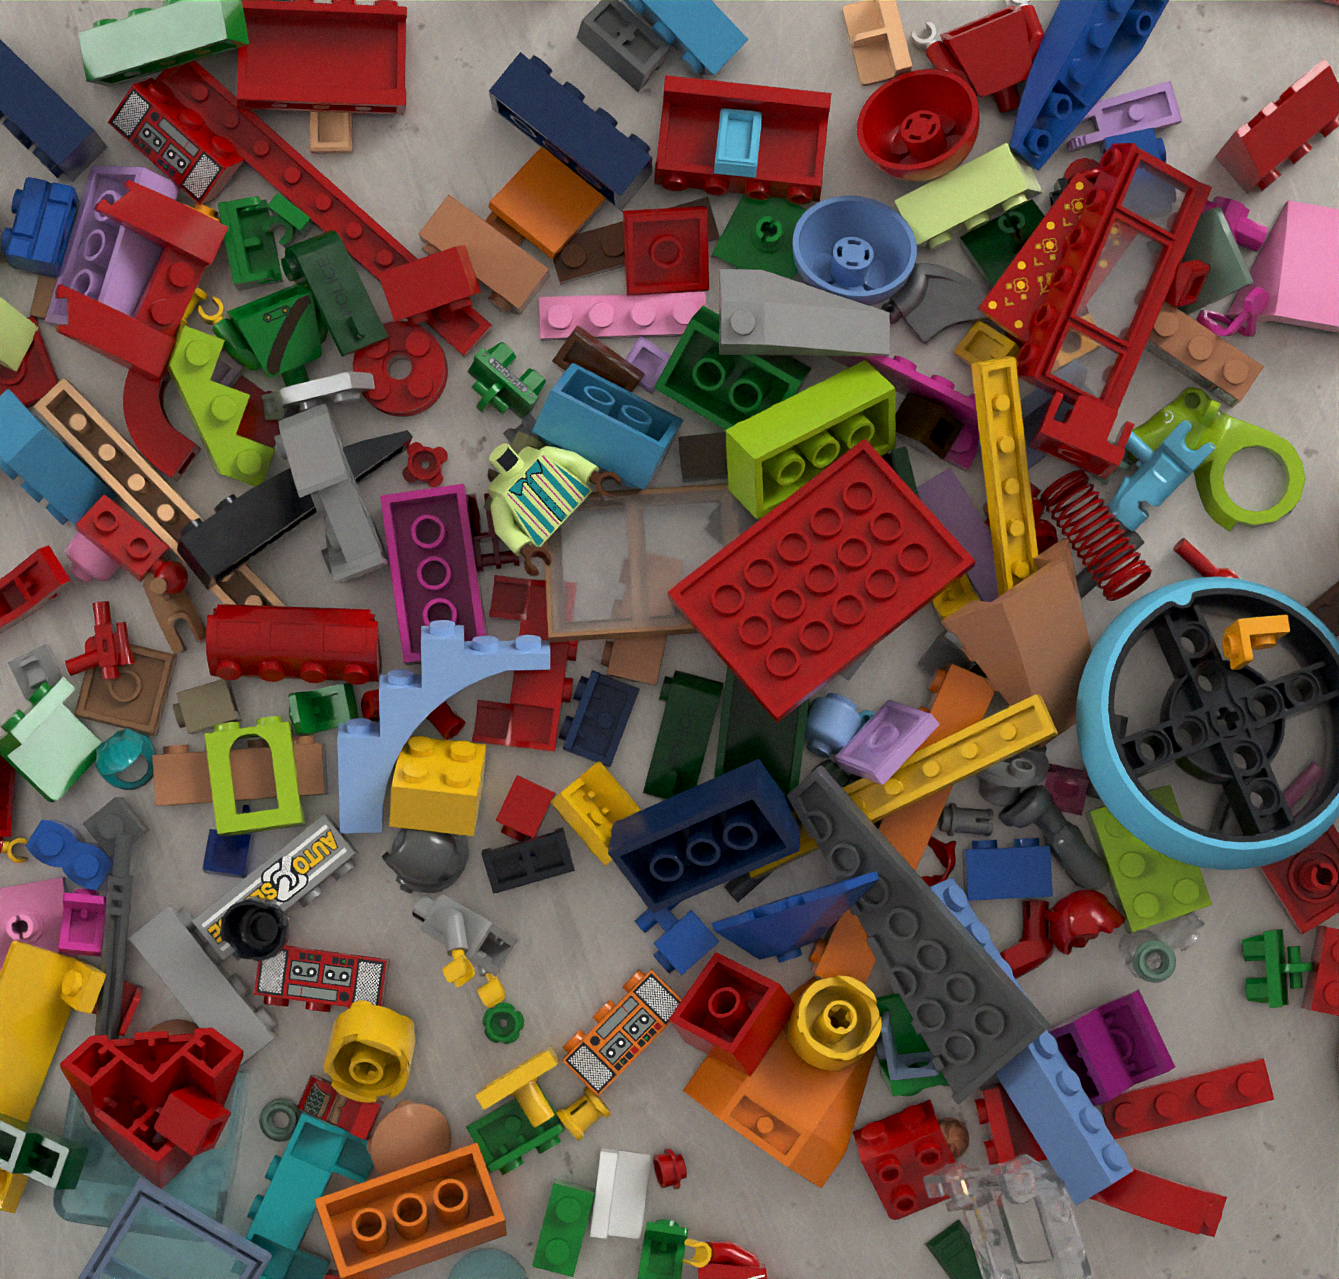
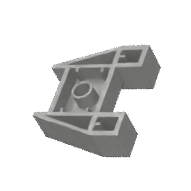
[274,403,390,583]

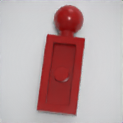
[76,494,188,595]

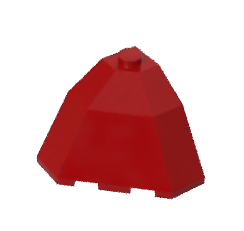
[60,1027,244,1189]

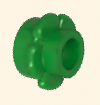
[482,1003,524,1044]

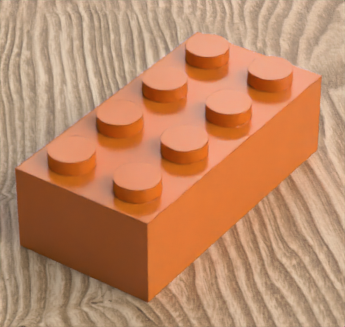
[314,1143,507,1279]

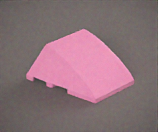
[1226,200,1339,333]

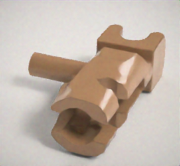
[143,534,206,655]

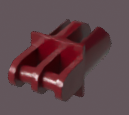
[467,493,520,572]

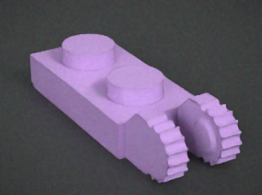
[1066,81,1182,152]

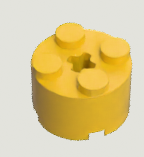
[787,976,882,1071]
[323,1000,416,1103]

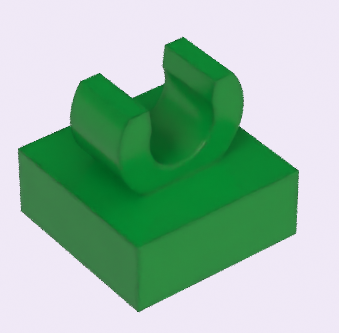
[262,192,315,248]

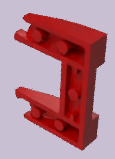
[55,180,229,380]

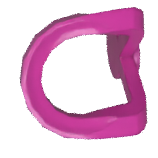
[1196,287,1269,337]

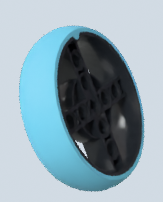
[1076,577,1339,870]

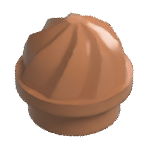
[939,1117,970,1159]

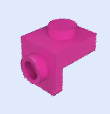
[58,888,106,957]

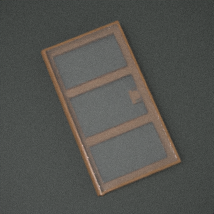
[544,483,763,643]

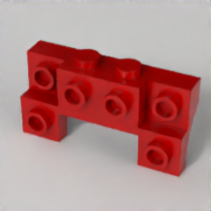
[472,575,579,752]

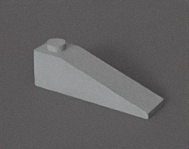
[719,269,890,356]

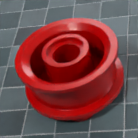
[353,321,448,417]

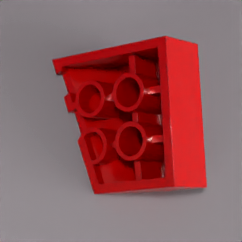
[1215,59,1339,194]

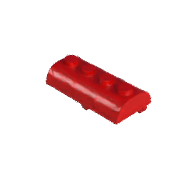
[206,604,382,685]

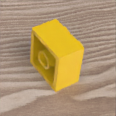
[389,736,486,836]

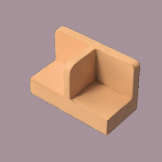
[842,0,912,86]

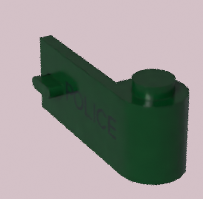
[281,230,388,357]
[643,670,724,799]

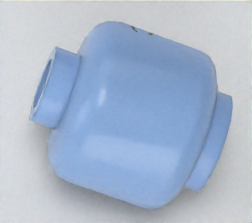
[804,693,862,758]

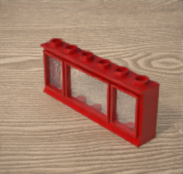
[1017,143,1212,411]

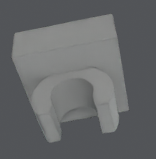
[8,644,64,701]

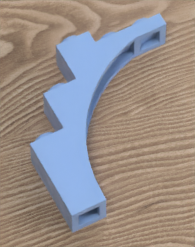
[337,620,550,834]

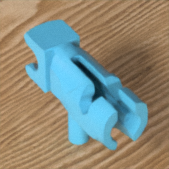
[1107,419,1216,532]

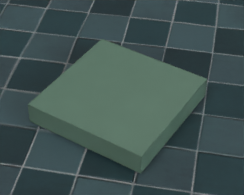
[1145,207,1254,315]

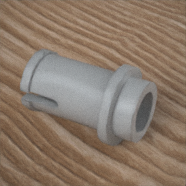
[939,803,994,836]

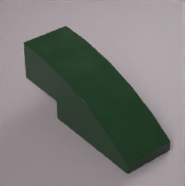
[0,1113,89,1190]

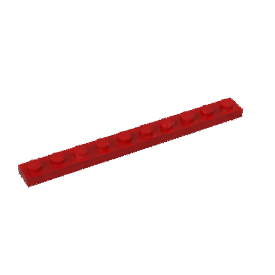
[155,61,492,358]

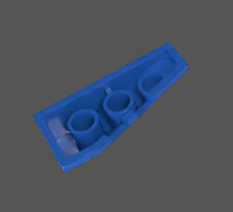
[712,871,879,963]

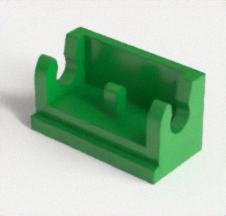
[217,196,283,291]

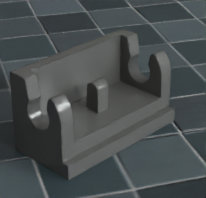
[577,0,671,92]

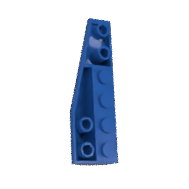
[1010,0,1169,171]

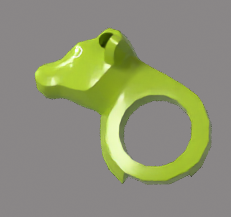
[1125,387,1306,532]

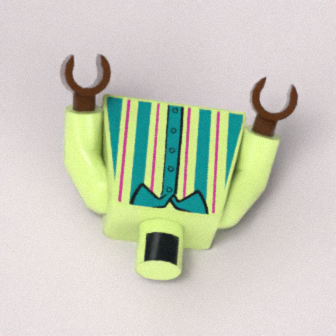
[488,443,622,576]

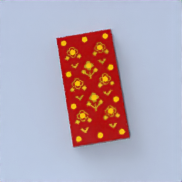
[977,172,1138,344]

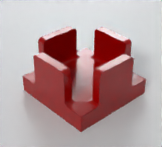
[1029,390,1135,480]

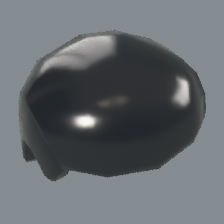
[220,896,289,961]

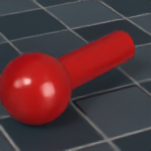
[1173,538,1240,579]

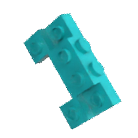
[231,1111,374,1279]

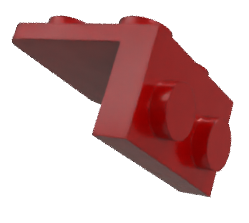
[974,1082,1048,1175]
[853,1099,967,1220]

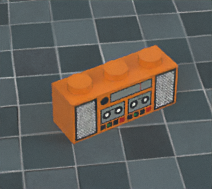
[562,968,682,1096]

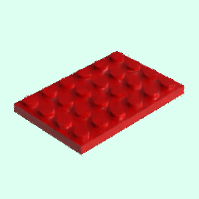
[667,438,975,723]

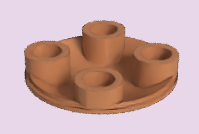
[367,1100,451,1176]

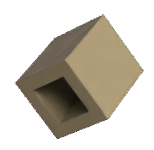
[173,679,242,735]

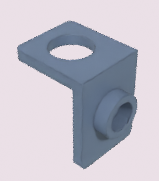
[876,1011,939,1081]

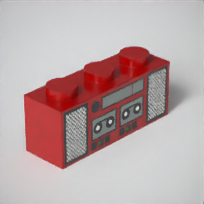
[107,78,245,205]
[254,945,390,1012]

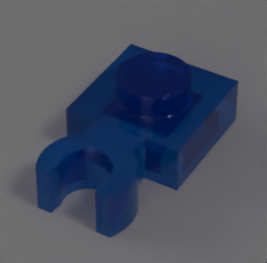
[202,804,253,879]

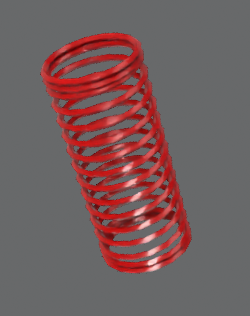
[1040,470,1152,601]

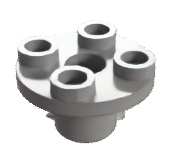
[976,745,1049,806]

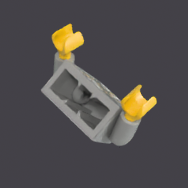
[412,894,517,1008]

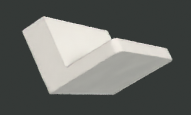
[590,1148,651,1239]

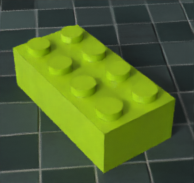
[725,360,896,520]

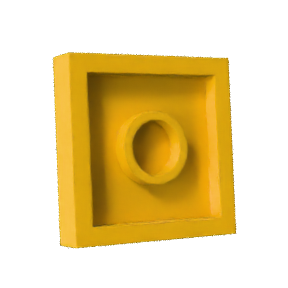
[475,1045,560,1128]

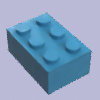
[532,363,684,490]

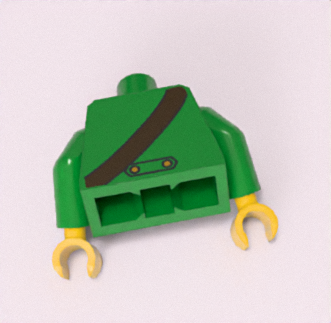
[198,280,329,387]

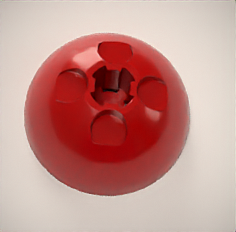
[857,69,980,182]

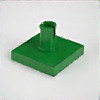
[711,194,807,280]

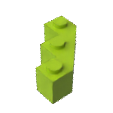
[165,324,275,487]

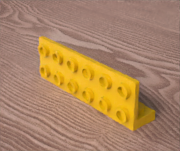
[0,941,106,1214]

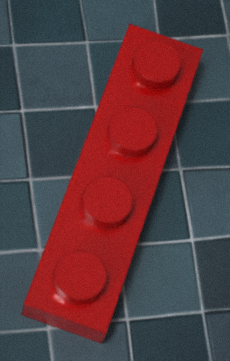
[1100,1058,1274,1140]

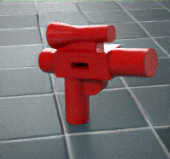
[65,601,136,680]

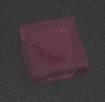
[1045,763,1090,816]

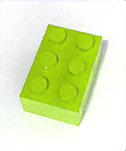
[1084,784,1212,932]

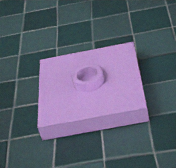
[833,700,940,785]

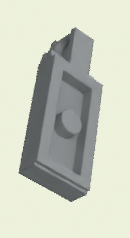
[262,372,375,420]

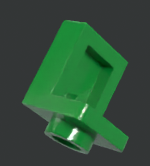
[288,683,359,735]
[637,1219,688,1279]

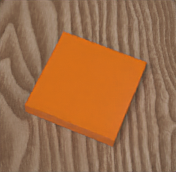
[488,146,606,259]

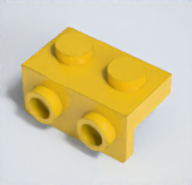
[550,761,641,866]

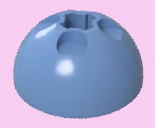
[792,196,917,306]

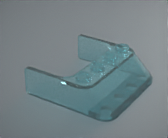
[53,1069,251,1241]

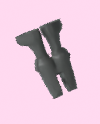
[998,785,1109,890]

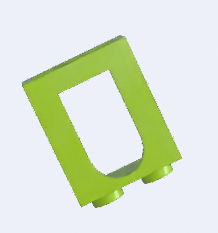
[204,716,305,837]

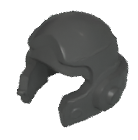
[382,828,469,894]

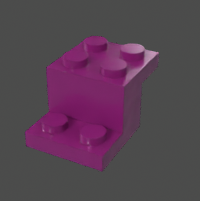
[1048,989,1175,1106]

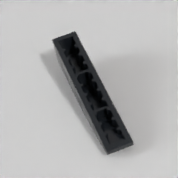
[177,430,413,590]

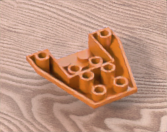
[683,976,876,1189]

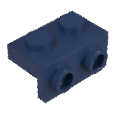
[558,670,640,767]

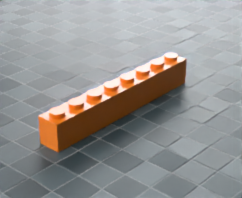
[808,662,995,984]

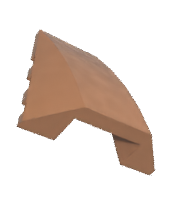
[941,538,1092,748]

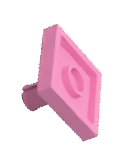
[0,877,78,971]

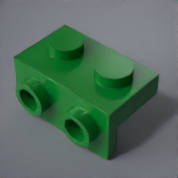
[466,1084,565,1175]

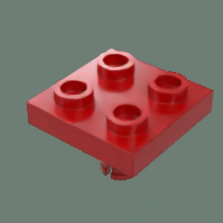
[1258,824,1339,934]

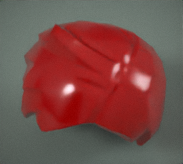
[1043,889,1126,955]

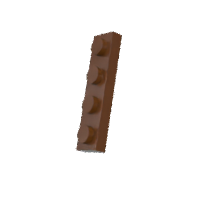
[553,197,720,285]

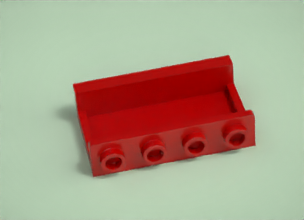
[237,0,407,115]
[654,75,832,205]

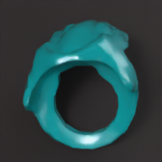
[96,728,156,790]

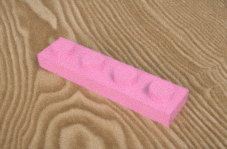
[539,292,706,341]

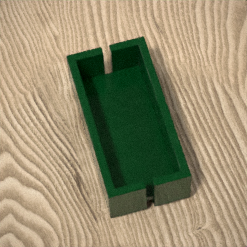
[714,666,809,805]

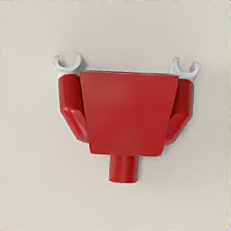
[912,0,1044,113]

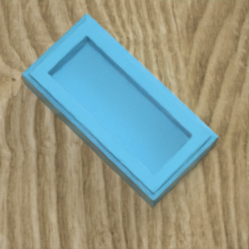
[714,108,762,178]

